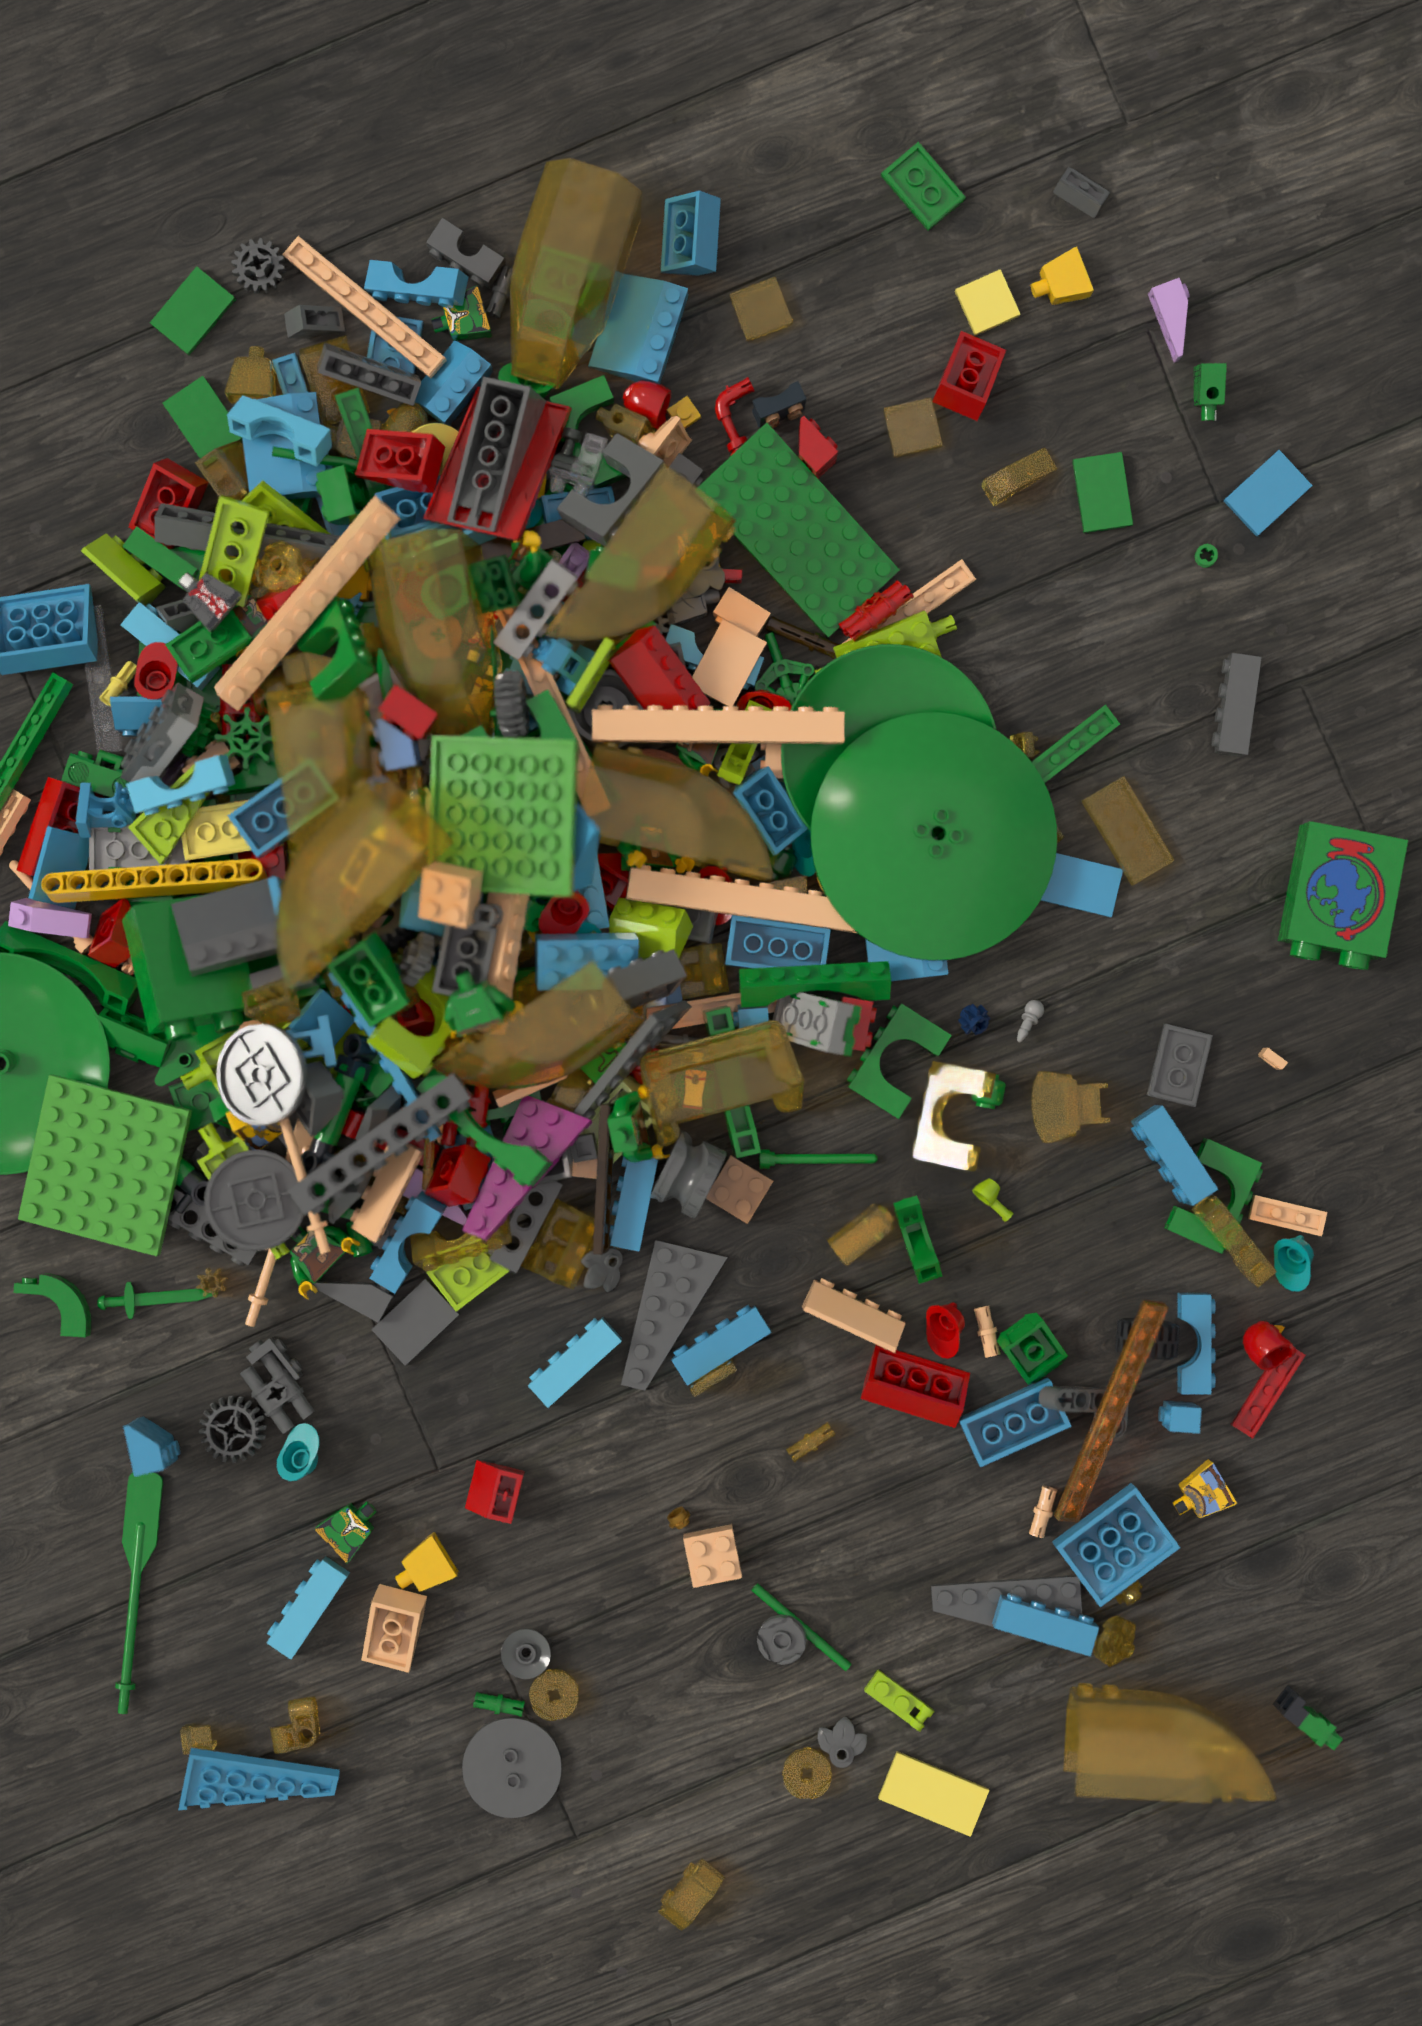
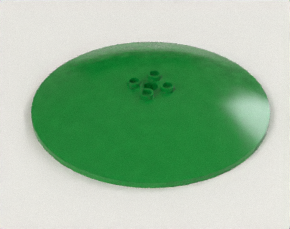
[810,712,1057,961]

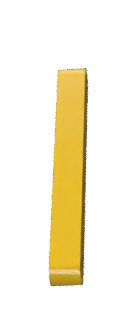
[41,859,267,903]

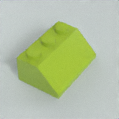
[81,534,165,607]
[609,897,693,960]

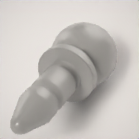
[1017,1000,1044,1042]

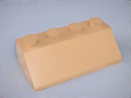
[350,1143,425,1242]
[802,1278,905,1353]

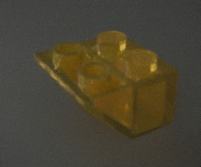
[195,440,249,501]

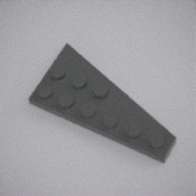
[573,1000,692,1120]
[621,1240,728,1391]
[931,1575,1082,1627]

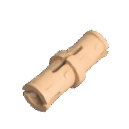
[974,1306,1001,1358]
[1029,1485,1058,1538]

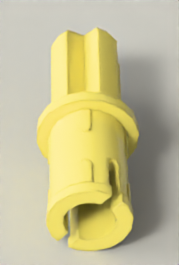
[99,661,137,707]

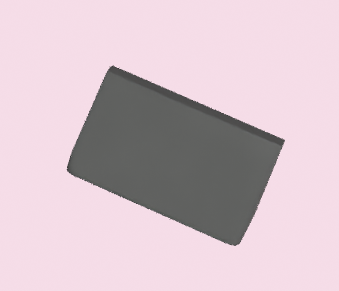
[1053,167,1110,218]

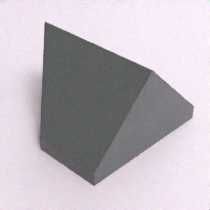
[156,599,199,633]

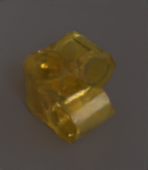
[270,1696,321,1753]

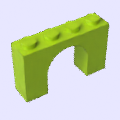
[366,964,451,1079]

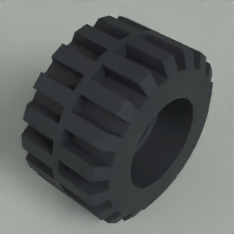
[348,892,415,954]
[1115,1318,1180,1360]

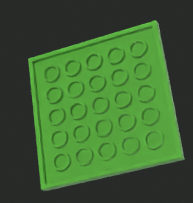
[428,736,578,896]
[18,1074,192,1256]

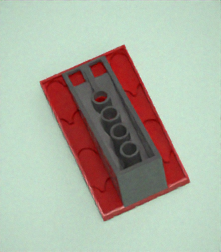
[423,377,572,541]

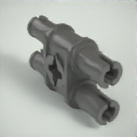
[240,1351,315,1434]

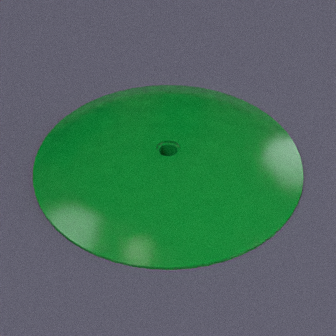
[781,644,996,838]
[0,952,110,1175]

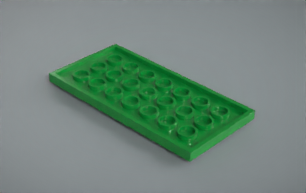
[694,423,900,638]

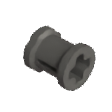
[473,903,504,928]

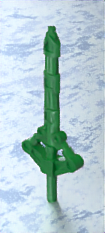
[755,632,814,705]

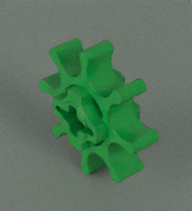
[214,707,278,771]

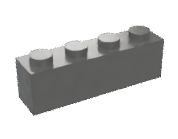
[1212,653,1262,757]

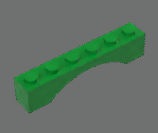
[0,921,139,1016]
[739,961,891,1008]
[702,1005,761,1158]
[416,1066,553,1187]

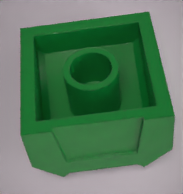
[997,1312,1068,1385]

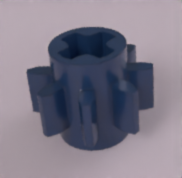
[958,1004,990,1035]

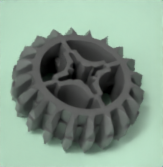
[494,670,530,739]
[199,1395,267,1463]

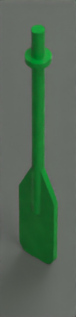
[115,1472,163,1714]

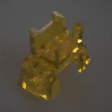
[1031,1071,1110,1143]

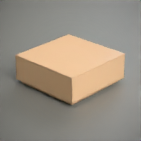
[1258,1048,1288,1070]

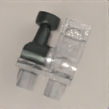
[549,427,609,498]

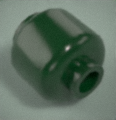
[761,846,797,881]

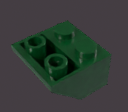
[468,554,520,614]

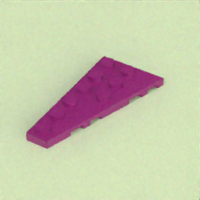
[462,1095,593,1241]

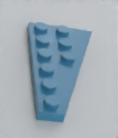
[178,1748,339,1810]

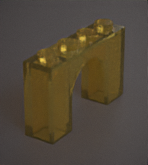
[913,1061,996,1171]
[826,1203,894,1265]

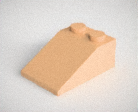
[362,1584,427,1673]

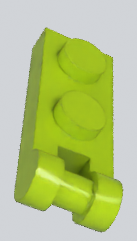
[864,1669,935,1732]

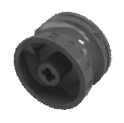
[569,670,644,750]
[650,1130,727,1219]

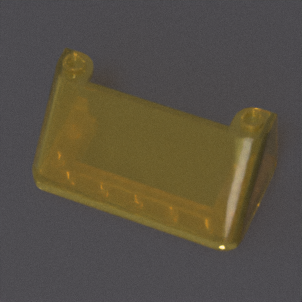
[640,1020,804,1148]

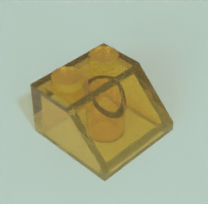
[679,943,729,1000]

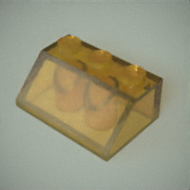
[524,1198,595,1290]

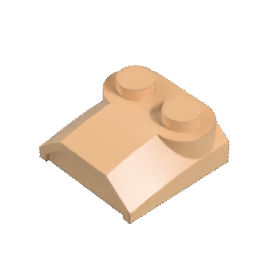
[638,416,692,469]

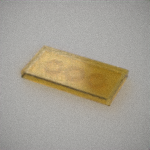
[1081,776,1175,886]

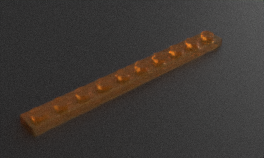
[1054,1300,1169,1522]

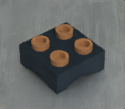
[752,381,806,429]

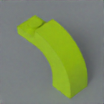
[717,700,772,785]

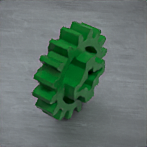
[181,706,220,758]

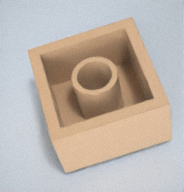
[419,861,483,928]
[683,1524,742,1588]

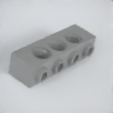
[493,558,578,660]

